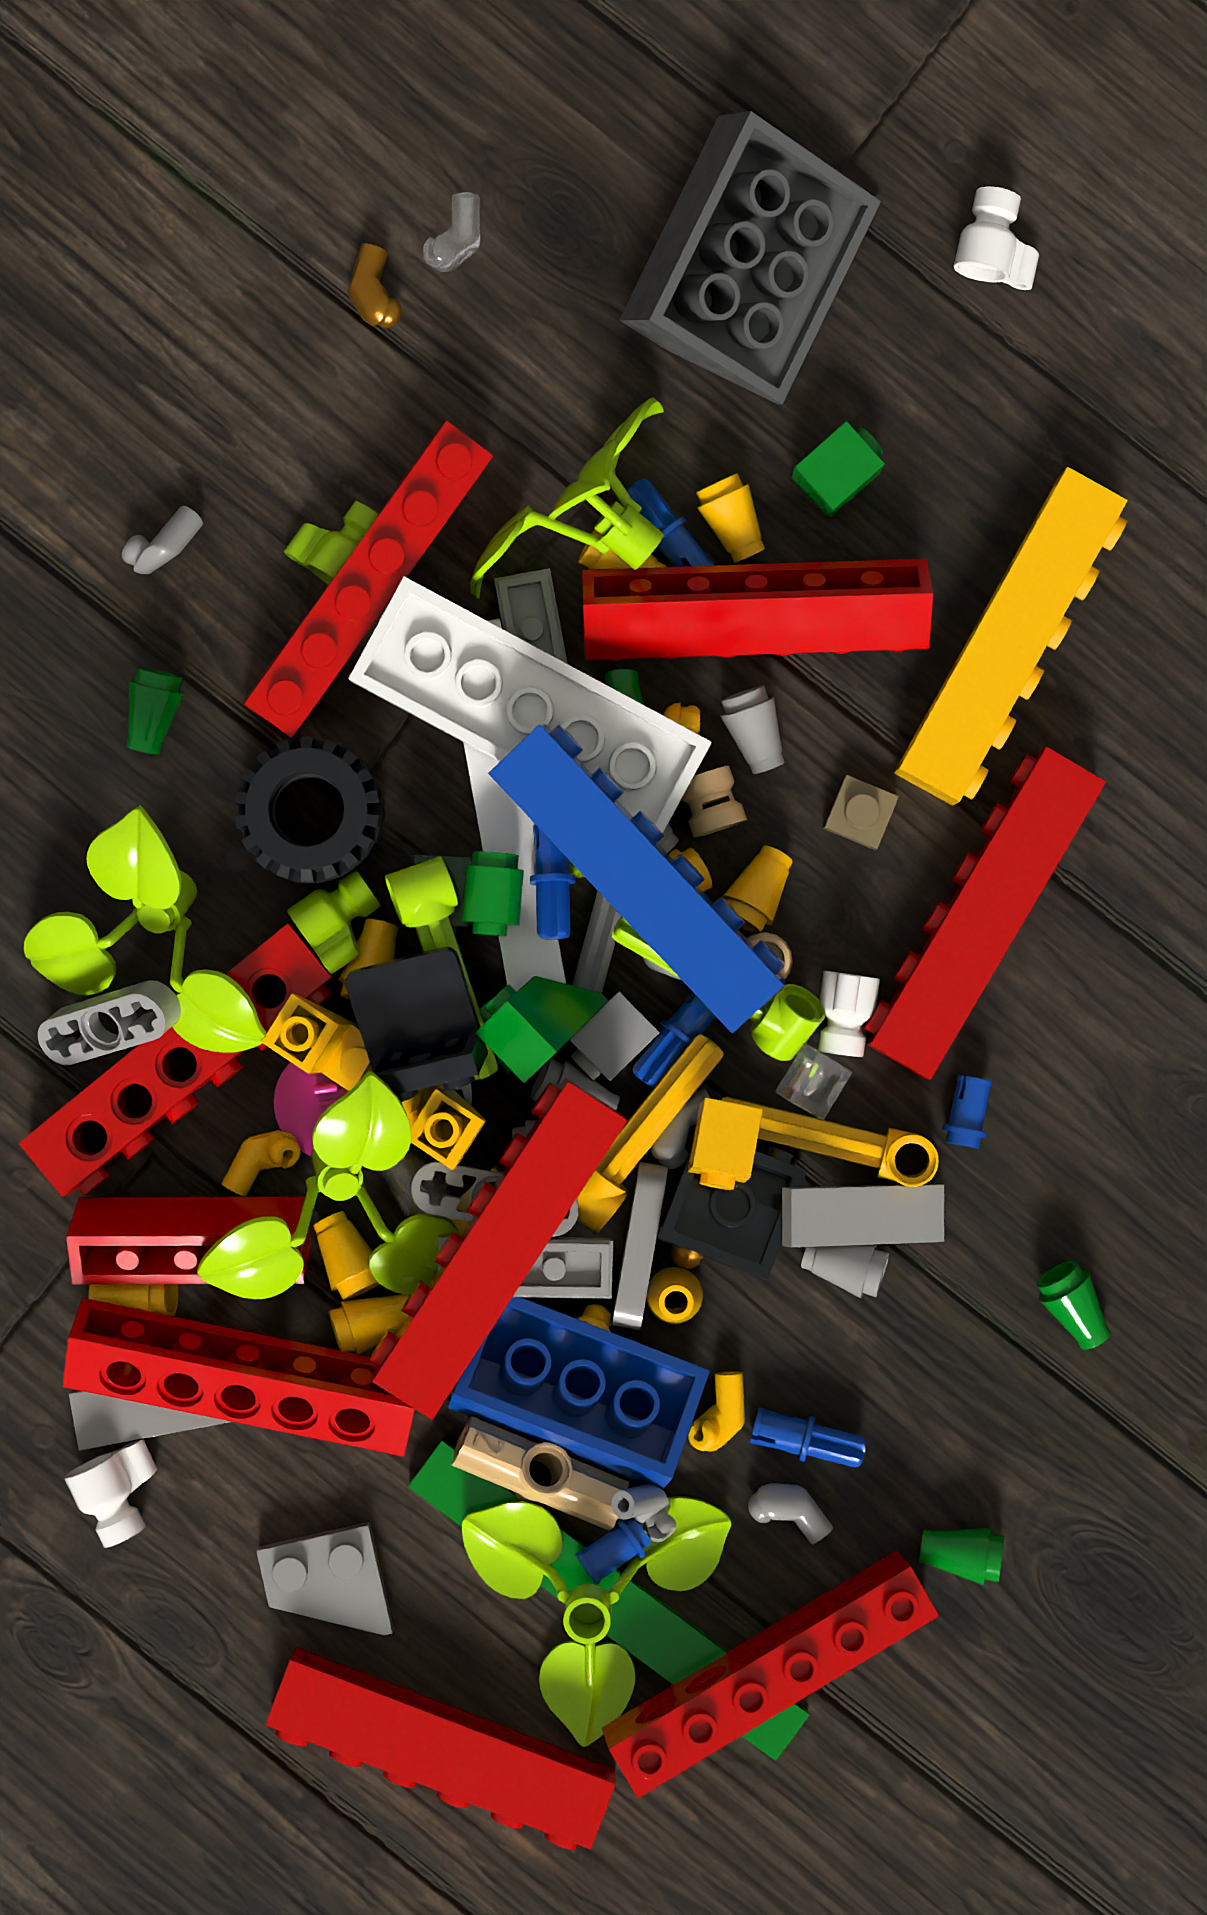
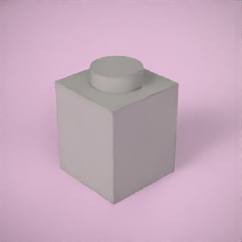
[570,992,659,1081]

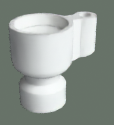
[954,186,1039,290]
[818,971,880,1057]
[64,1439,157,1548]

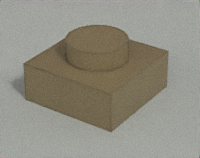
[823,775,899,850]

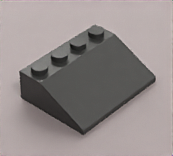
[619,111,881,404]

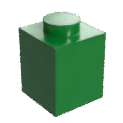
[791,421,885,520]

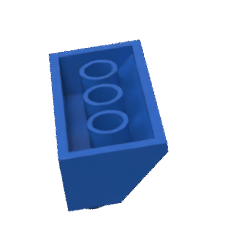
[448,1297,710,1490]

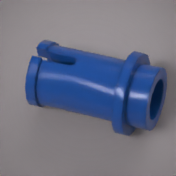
[942,1075,993,1149]
[575,1518,652,1585]

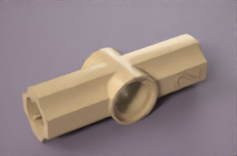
[451,1416,629,1531]

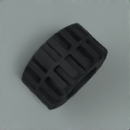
[234,737,385,884]

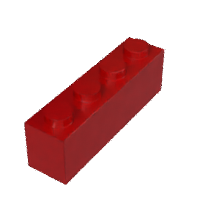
[66,1196,311,1284]

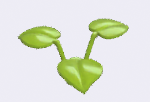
[470,397,664,599]
[24,805,267,1053]
[197,1071,460,1299]
[462,1496,731,1747]

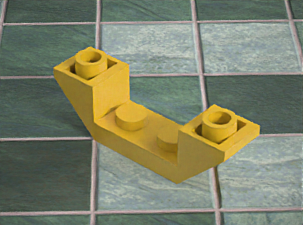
[262,993,486,1170]

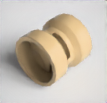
[681,766,747,838]

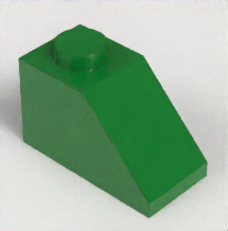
[475,976,608,1083]

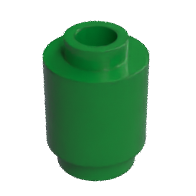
[461,851,524,936]

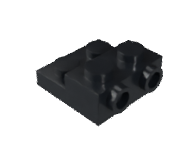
[657,1141,807,1280]

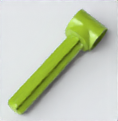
[385,856,498,1080]
[611,916,826,1061]

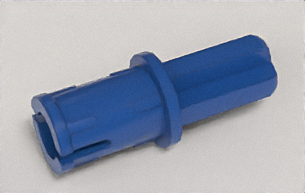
[626,478,715,567]
[530,824,575,940]
[633,991,716,1089]
[750,1407,867,1468]

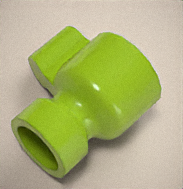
[283,501,378,585]
[287,869,381,975]

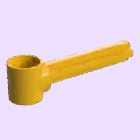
[568,1034,724,1235]
[721,1096,939,1187]

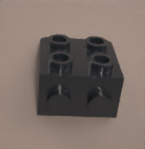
[345,947,488,1102]

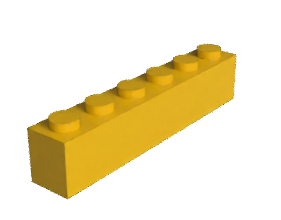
[893,467,1128,806]

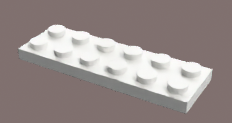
[348,576,712,834]

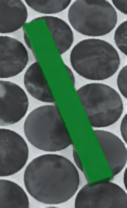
[408,1438,810,1761]

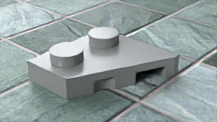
[256,1521,394,1635]

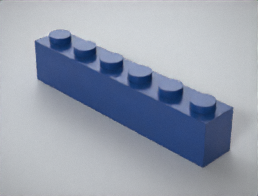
[488,723,785,1034]

